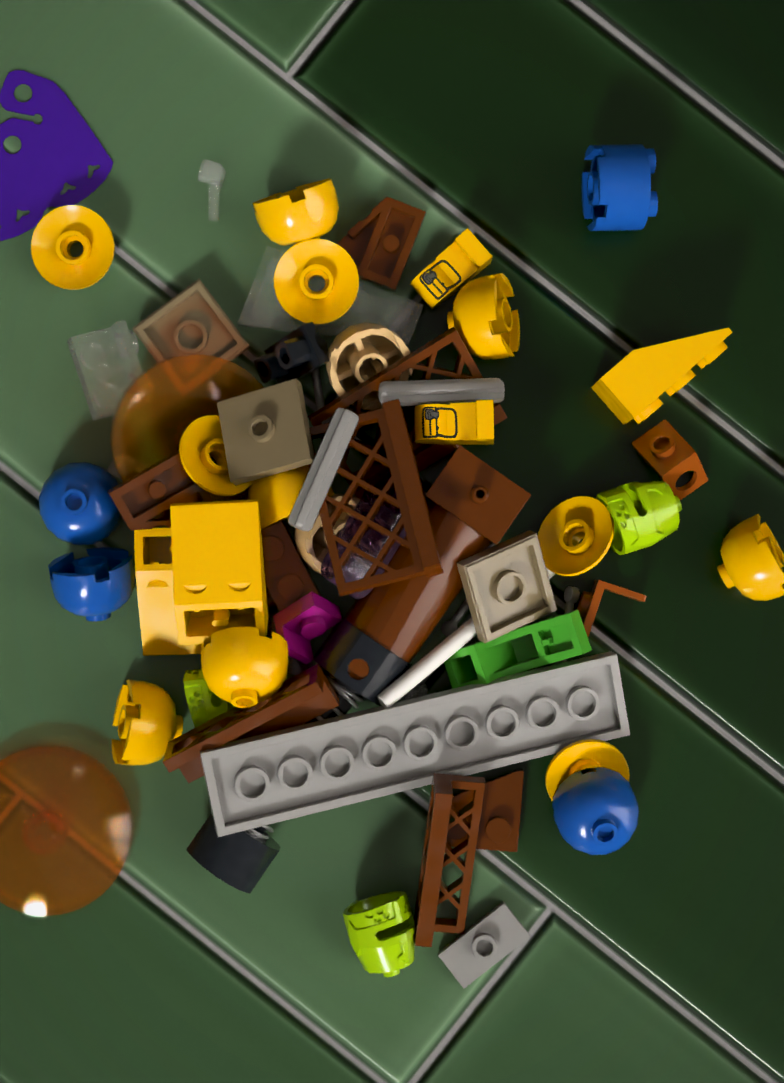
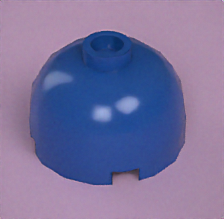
[39,462,122,545]
[48,547,135,622]
[552,767,639,855]

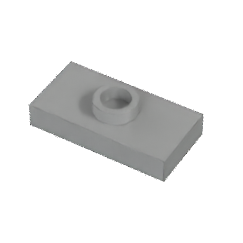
[438,901,530,989]

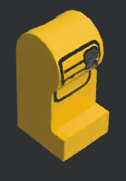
[410,228,493,309]
[414,400,494,445]

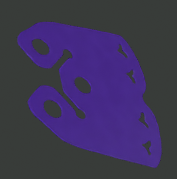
[0,70,113,241]

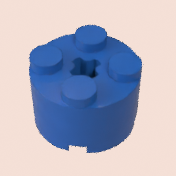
[581,144,658,231]

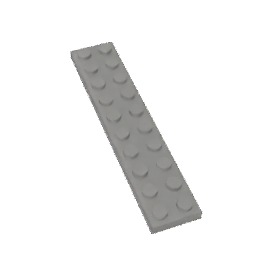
[200,651,630,837]

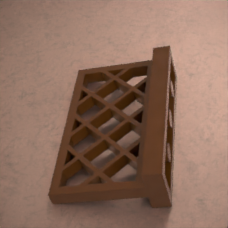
[307,327,507,503]
[309,399,444,596]

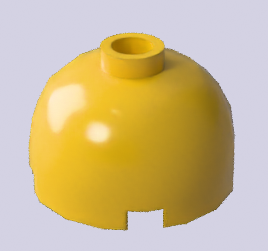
[252,178,339,246]
[447,273,520,359]
[248,465,334,530]
[717,514,784,601]
[201,626,288,708]
[112,679,183,766]

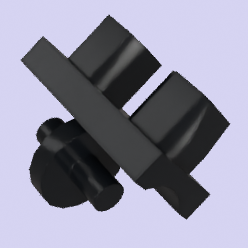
[254,322,329,384]

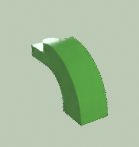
[444,610,592,689]

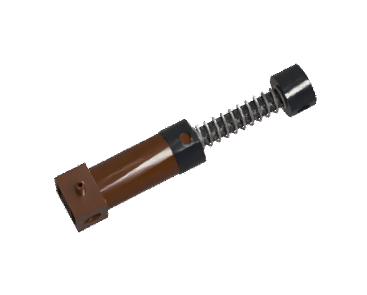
[186,446,531,894]

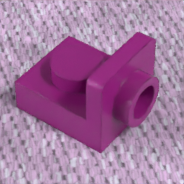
[273,591,342,664]

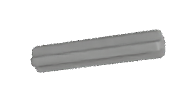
[378,378,505,406]
[288,408,359,532]

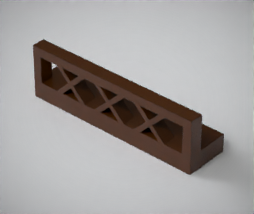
[163,664,339,783]
[414,773,485,947]

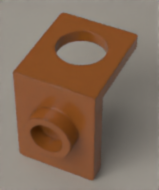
[632,420,708,500]
[576,580,647,637]

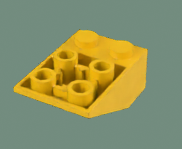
[591,327,733,425]
[170,499,269,645]
[134,528,207,656]

